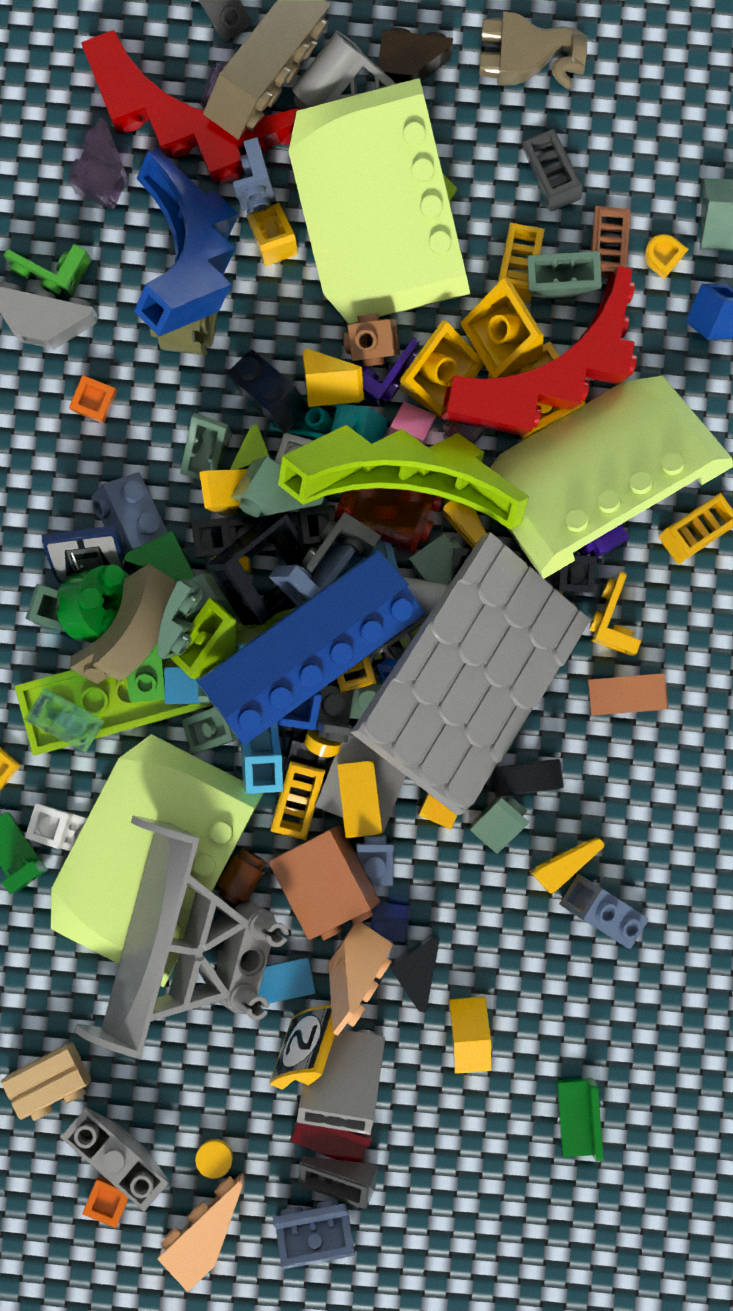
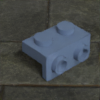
[91,472,168,555]
[273,1200,356,1269]

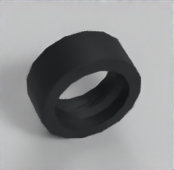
[492,759,564,797]

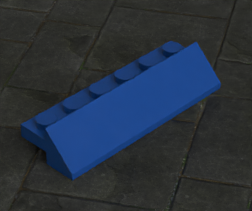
[196,551,425,746]

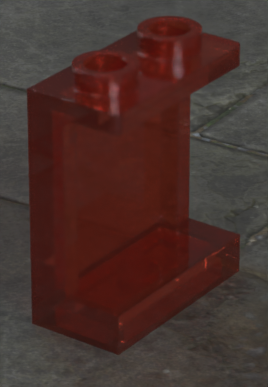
[334,488,443,553]

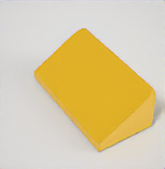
[337,760,382,838]

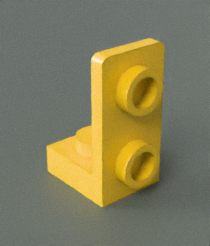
[589,571,641,656]

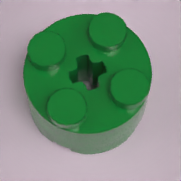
[56,564,130,643]

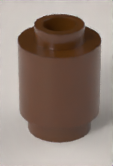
[217,848,267,905]

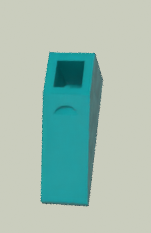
[269,399,388,444]

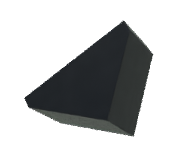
[389,935,440,1013]

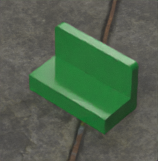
[556,1078,603,1161]

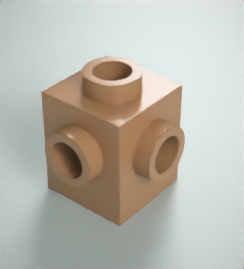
[344,314,400,367]

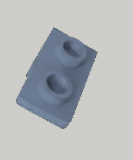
[269,545,355,606]
[357,835,394,886]
[559,874,648,949]

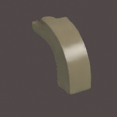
[69,564,176,684]

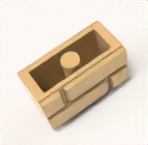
[1,1041,91,1121]

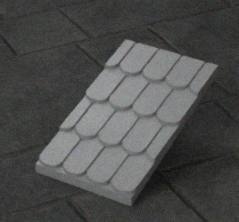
[350,532,591,815]

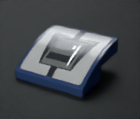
[42,525,129,583]

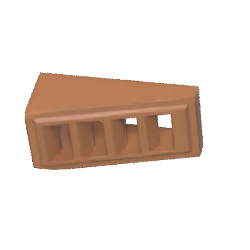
[590,206,631,279]

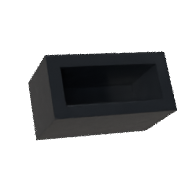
[226,349,311,433]

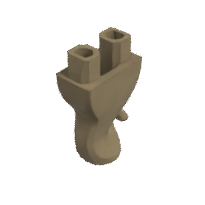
[479,11,587,89]

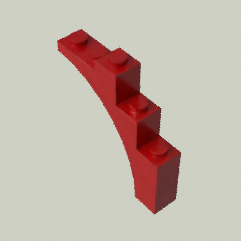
[81,30,300,184]
[440,266,637,436]

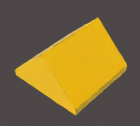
[460,277,544,378]
[400,320,484,420]

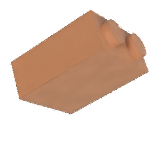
[268,824,381,940]

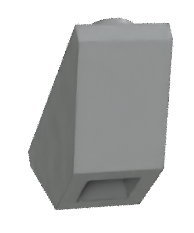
[0,282,99,350]
[60,1108,170,1212]

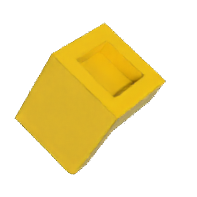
[418,793,457,830]

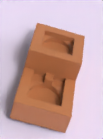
[588,673,669,716]

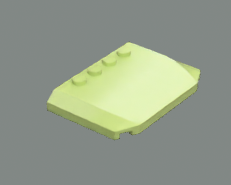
[288,78,470,324]
[490,375,733,579]
[51,734,264,987]

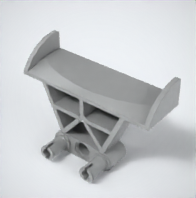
[74,816,289,1059]

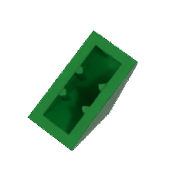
[124,531,196,581]

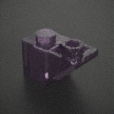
[68,118,128,210]

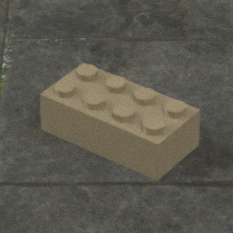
[203,0,331,140]

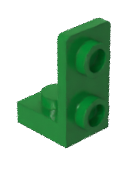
[0,812,48,894]

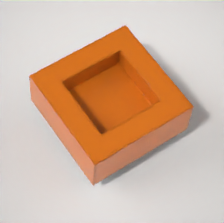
[69,375,117,424]
[82,1176,129,1228]

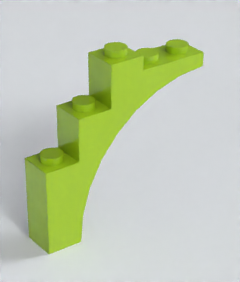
[278,425,529,530]

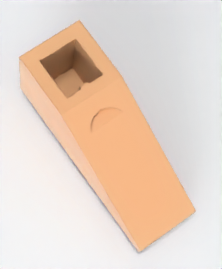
[328,922,394,1036]
[157,1173,246,1292]

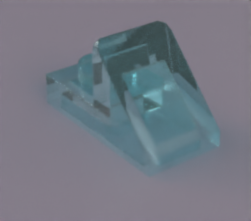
[25,687,105,753]

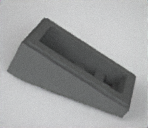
[521,128,582,211]
[298,1156,378,1209]

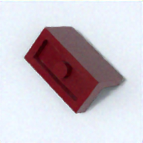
[290,1123,372,1163]

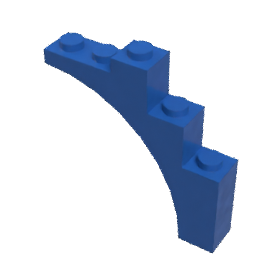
[134,148,239,337]

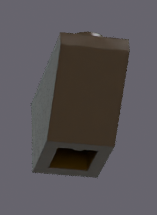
[378,28,453,86]

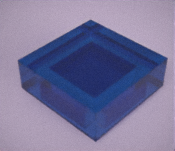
[370,901,410,942]

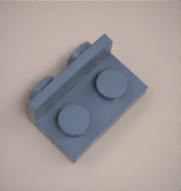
[233,137,277,212]

